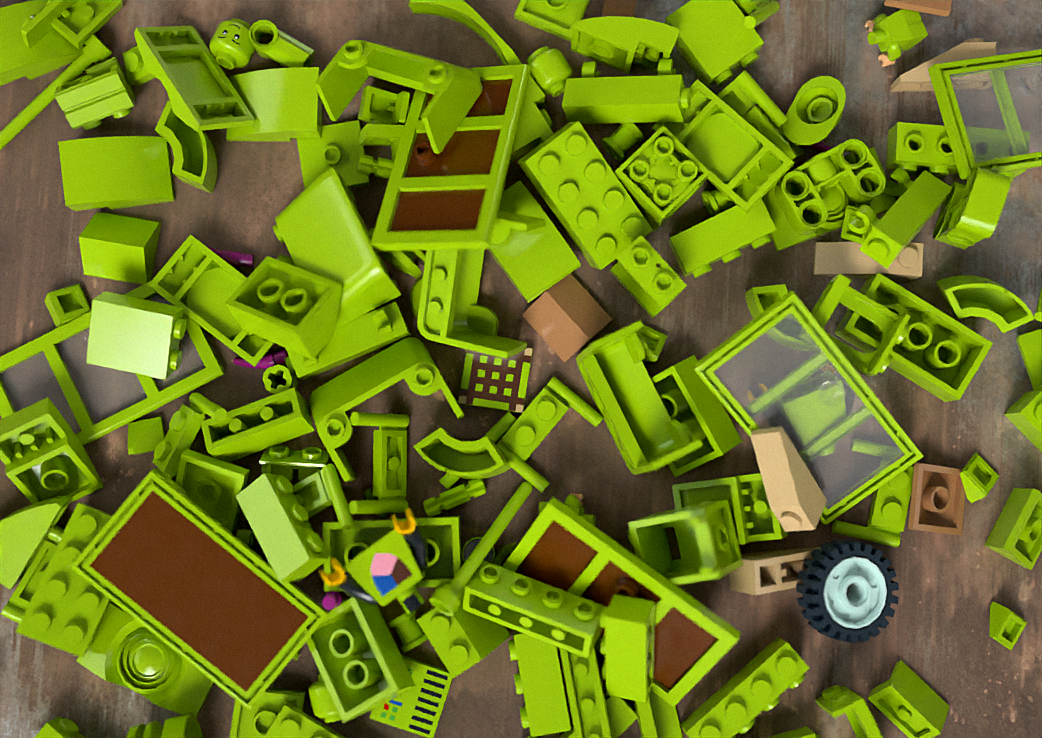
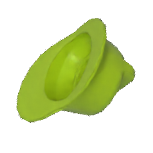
[782,76,847,146]

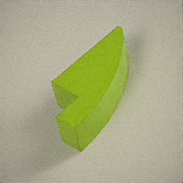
[0,495,73,590]

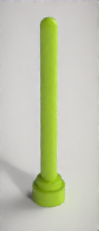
[0,34,113,150]
[430,481,533,616]

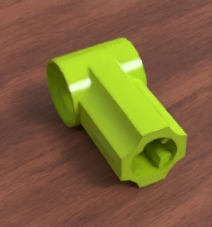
[249,20,315,68]

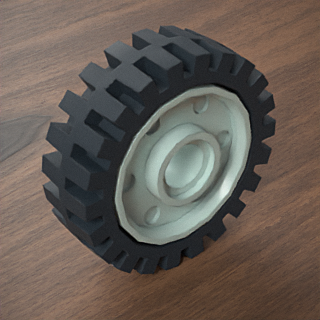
[796,540,899,643]

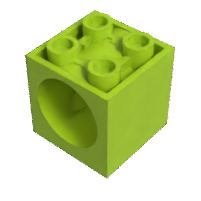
[615,125,711,232]

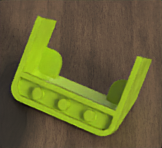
[314,40,483,154]
[417,210,546,359]
[576,320,703,475]
[309,337,466,482]

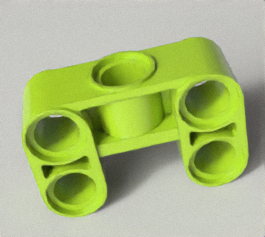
[774,139,886,235]
[932,166,1011,250]

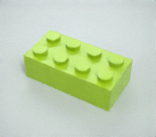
[517,121,653,270]
[834,272,993,402]
[16,503,113,658]
[323,516,462,592]

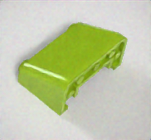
[272,167,402,329]

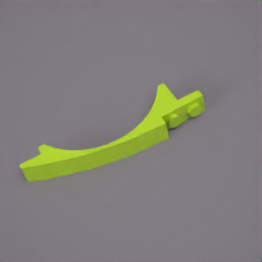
[408,0,554,163]

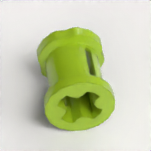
[601,123,644,161]
[702,189,736,217]
[262,365,298,394]
[388,610,428,652]

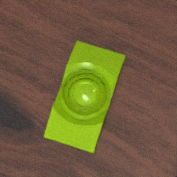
[134,26,255,131]
[652,79,794,213]
[761,147,896,252]
[148,234,274,367]
[77,601,214,718]

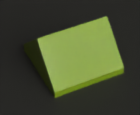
[79,212,162,285]
[984,488,1042,570]

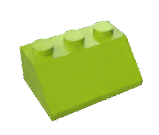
[225,256,343,360]
[651,355,743,477]
[306,597,416,723]

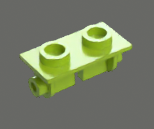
[259,445,331,481]

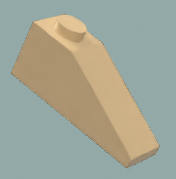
[890,38,996,92]
[813,242,924,282]
[750,426,827,532]
[729,547,821,595]

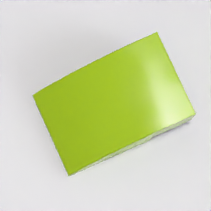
[0,0,85,86]
[570,16,681,74]
[226,67,322,142]
[58,136,175,211]
[488,180,581,303]
[0,397,103,504]
[672,472,788,545]

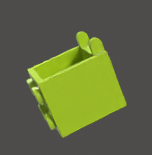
[628,499,743,585]

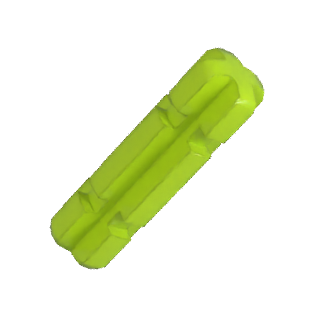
[357,155,395,179]
[423,479,486,517]

